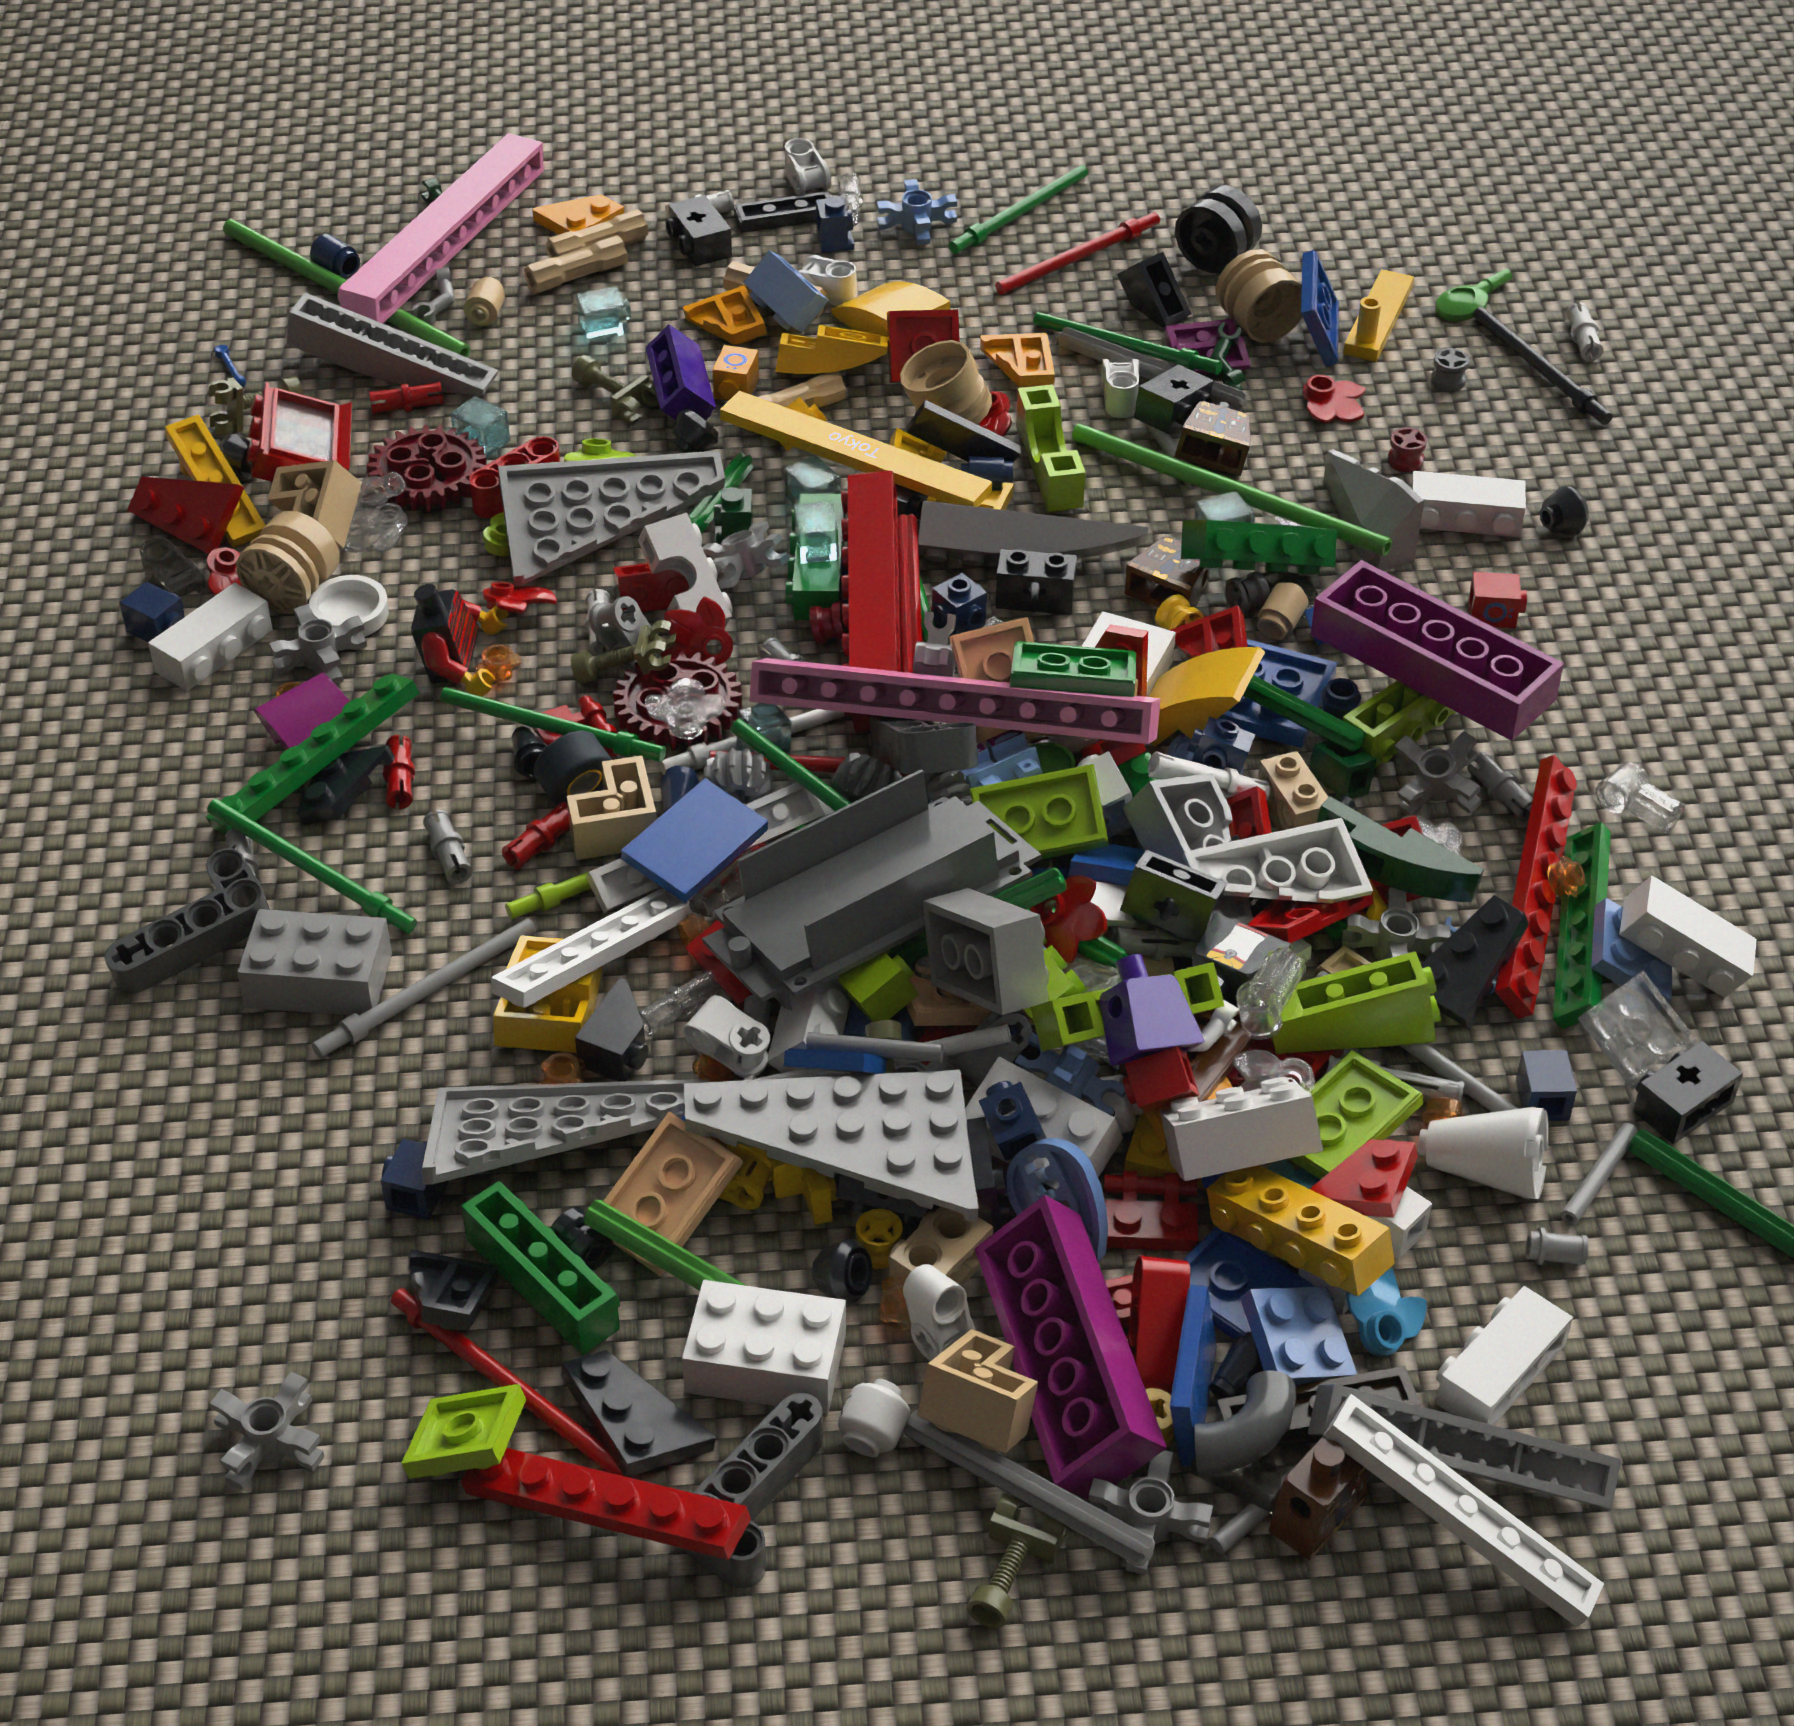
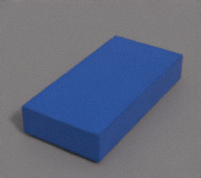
[783,1048,887,1074]

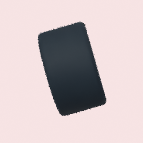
[534,730,612,808]

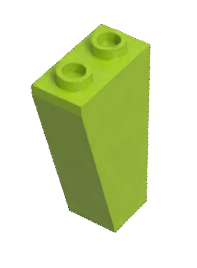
[1260,951,1441,1054]

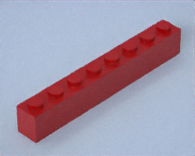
[841,470,901,732]

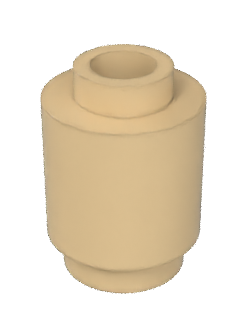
[463,277,505,326]
[1257,583,1308,640]

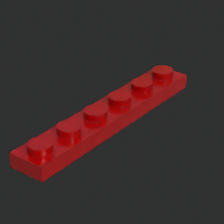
[460,1448,751,1560]

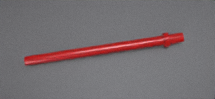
[391,1288,624,1476]

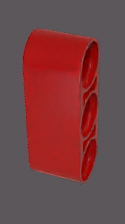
[469,436,560,518]
[1128,1255,1190,1395]

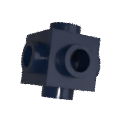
[931,573,987,637]
[1187,717,1255,774]

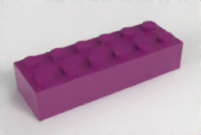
[1310,560,1564,741]
[975,1195,1167,1501]

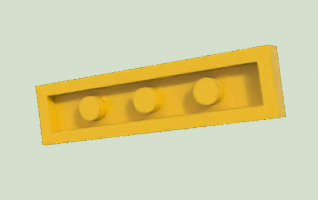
[1343,269,1414,362]
[165,414,266,548]

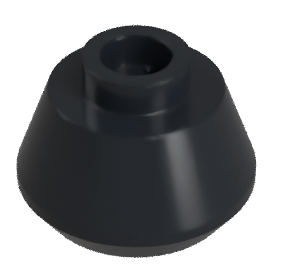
[672,409,719,453]
[218,433,254,482]
[1540,486,1589,536]
[811,1239,873,1304]

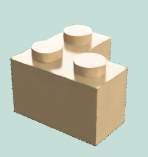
[268,460,362,549]
[567,756,657,860]
[917,1329,1038,1453]

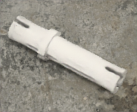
[1147,751,1271,800]

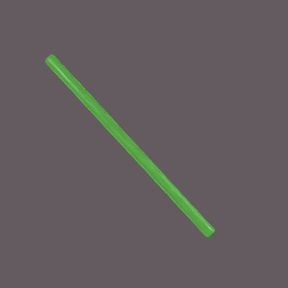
[223,219,470,357]
[1072,423,1392,556]

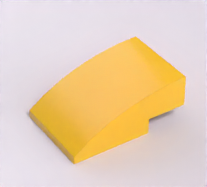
[831,281,950,336]
[775,325,888,374]
[1148,647,1265,747]
[493,935,603,1053]

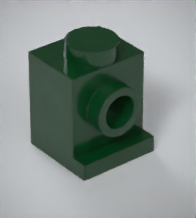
[714,487,753,545]
[1309,741,1377,801]

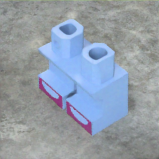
[960,730,1043,788]

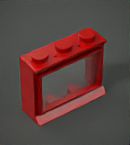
[247,382,352,482]

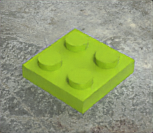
[401,1384,526,1479]

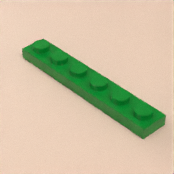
[206,673,420,835]
[1553,822,1611,1029]

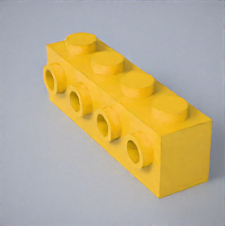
[1206,1165,1395,1297]

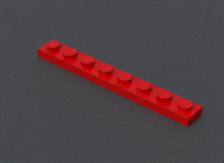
[1495,754,1577,1019]

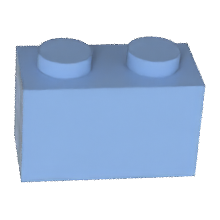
[743,250,829,332]

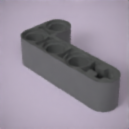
[869,715,978,774]
[104,848,270,994]
[684,1393,823,1588]

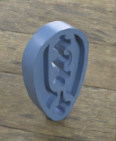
[1006,1138,1108,1263]

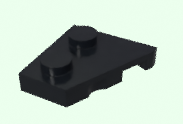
[296,745,395,825]
[967,1117,1012,1234]
[407,1249,498,1331]

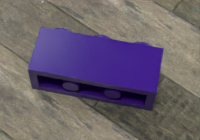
[645,324,716,420]

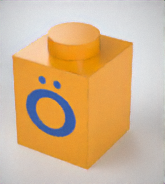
[712,345,759,400]

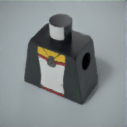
[1192,913,1291,1008]

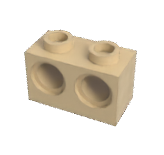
[1258,751,1328,831]
[888,1206,993,1294]

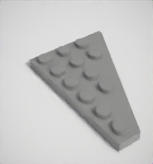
[498,451,725,586]
[684,1070,978,1221]
[422,1079,709,1185]

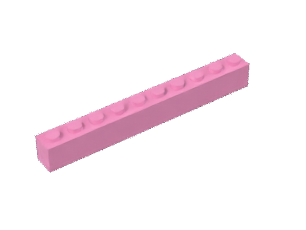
[338,133,544,324]
[749,658,1161,744]

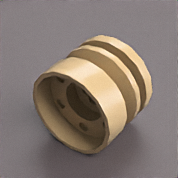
[1215,249,1302,343]
[900,340,992,424]
[236,511,339,614]

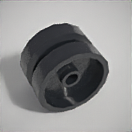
[1175,185,1262,273]

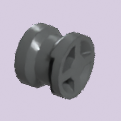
[1431,348,1470,392]
[1225,571,1270,614]

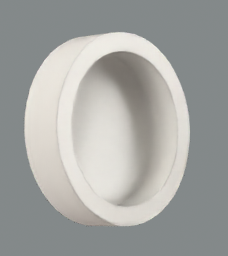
[309,575,389,637]

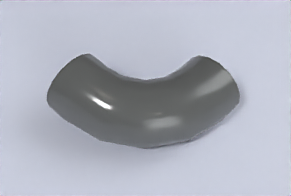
[1195,1370,1296,1475]

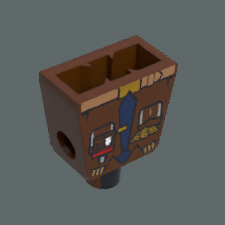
[1174,401,1251,476]
[1124,537,1210,608]
[1269,1436,1367,1561]

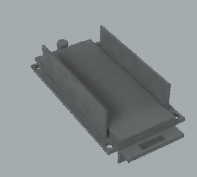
[702,769,1042,1010]

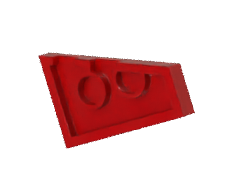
[127,476,245,554]
[1247,892,1374,943]

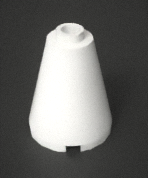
[1418,1107,1548,1199]

